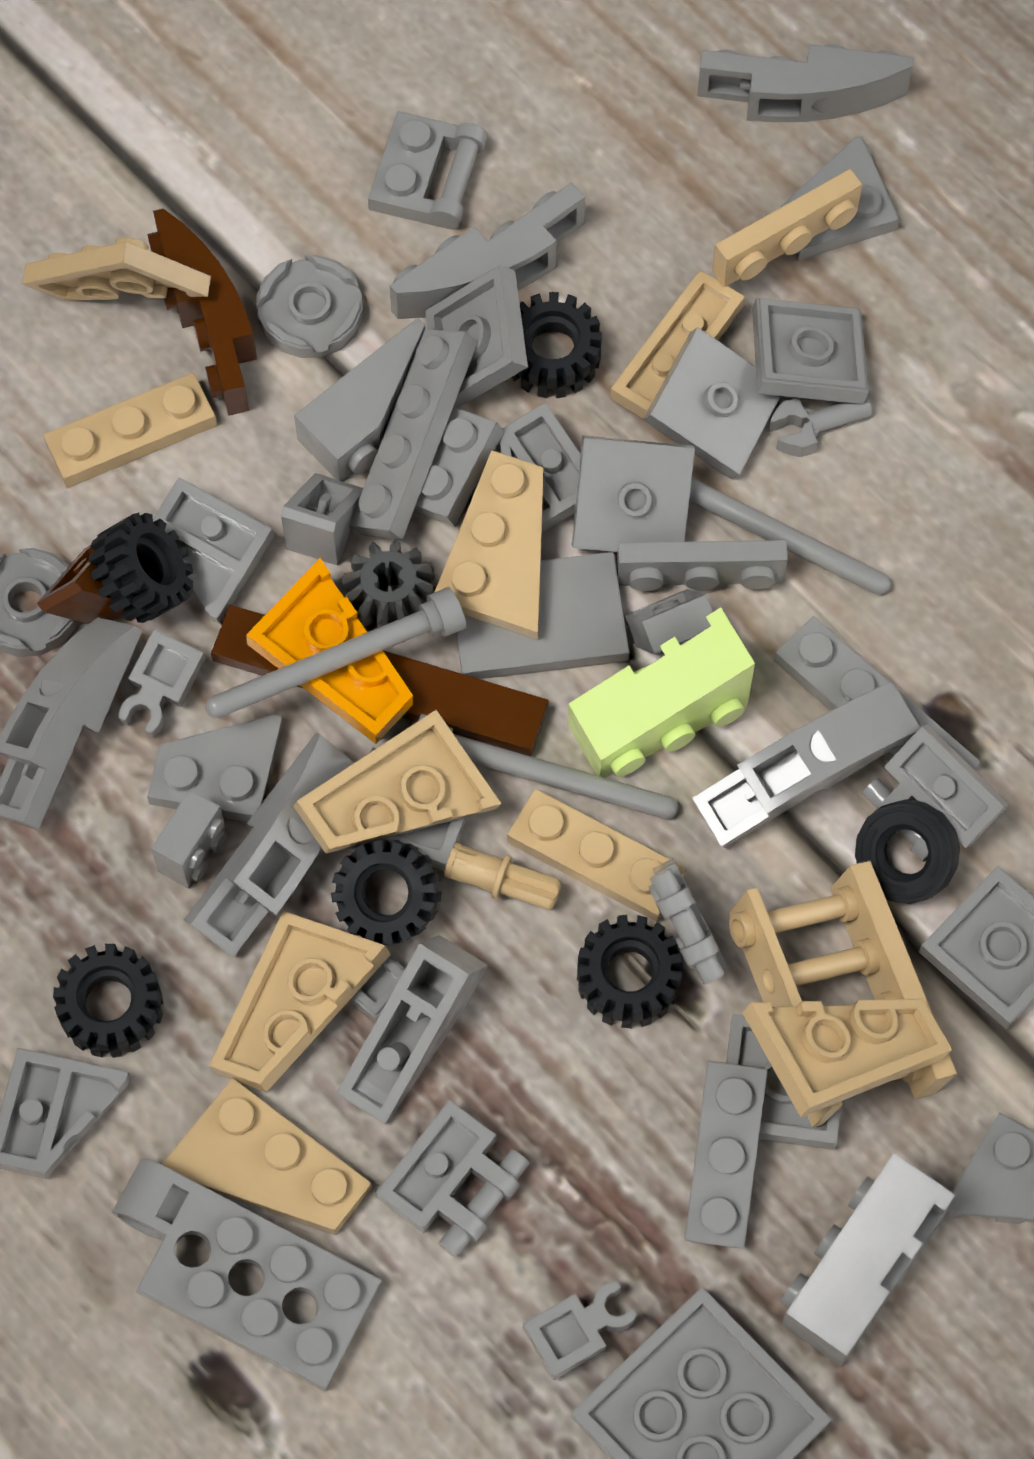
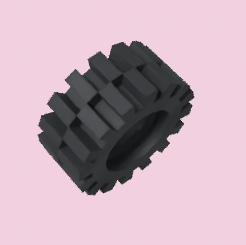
[511,292,602,398]
[89,512,194,623]
[331,839,442,945]
[577,915,683,1029]
[53,943,164,1058]

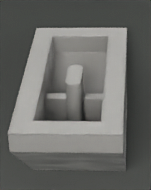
[281,473,363,566]

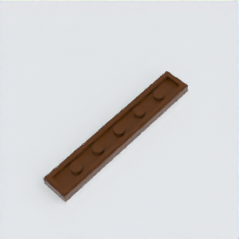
[211,605,549,757]

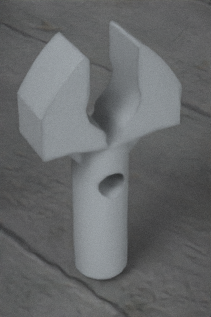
[769,397,872,457]

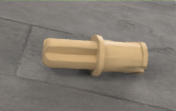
[444,842,561,909]

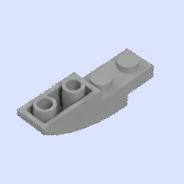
[697,44,914,122]
[389,182,585,319]
[0,617,142,830]
[692,681,920,848]
[184,733,355,957]

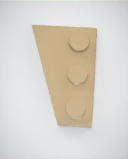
[22,238,211,301]
[435,450,544,640]
[293,710,502,854]
[209,911,391,1092]
[742,999,953,1118]
[162,1078,372,1235]

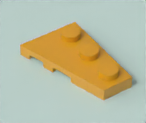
[246,558,413,744]

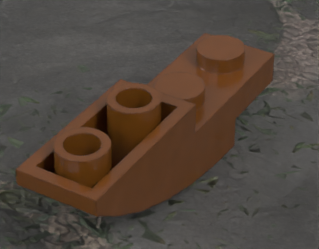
[147,209,257,416]

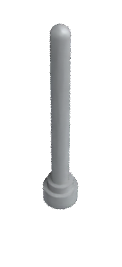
[689,478,890,595]
[206,587,466,718]
[419,714,678,819]

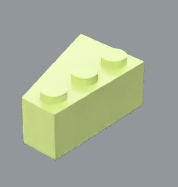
[567,607,755,778]

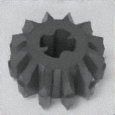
[342,539,436,628]

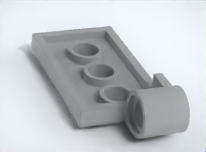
[112,1158,382,1391]

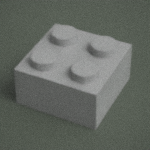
[625,589,713,656]
[151,789,227,889]

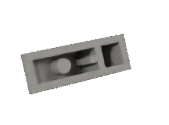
[294,318,426,481]
[336,935,488,1124]

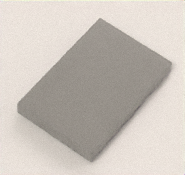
[456,552,629,679]

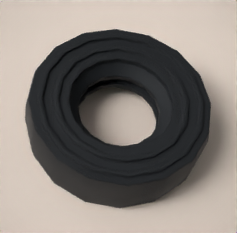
[855,799,960,904]

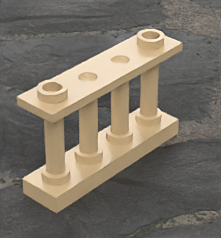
[729,861,957,1127]

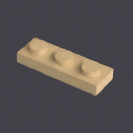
[712,169,863,287]
[610,270,745,419]
[43,372,217,488]
[507,788,686,922]

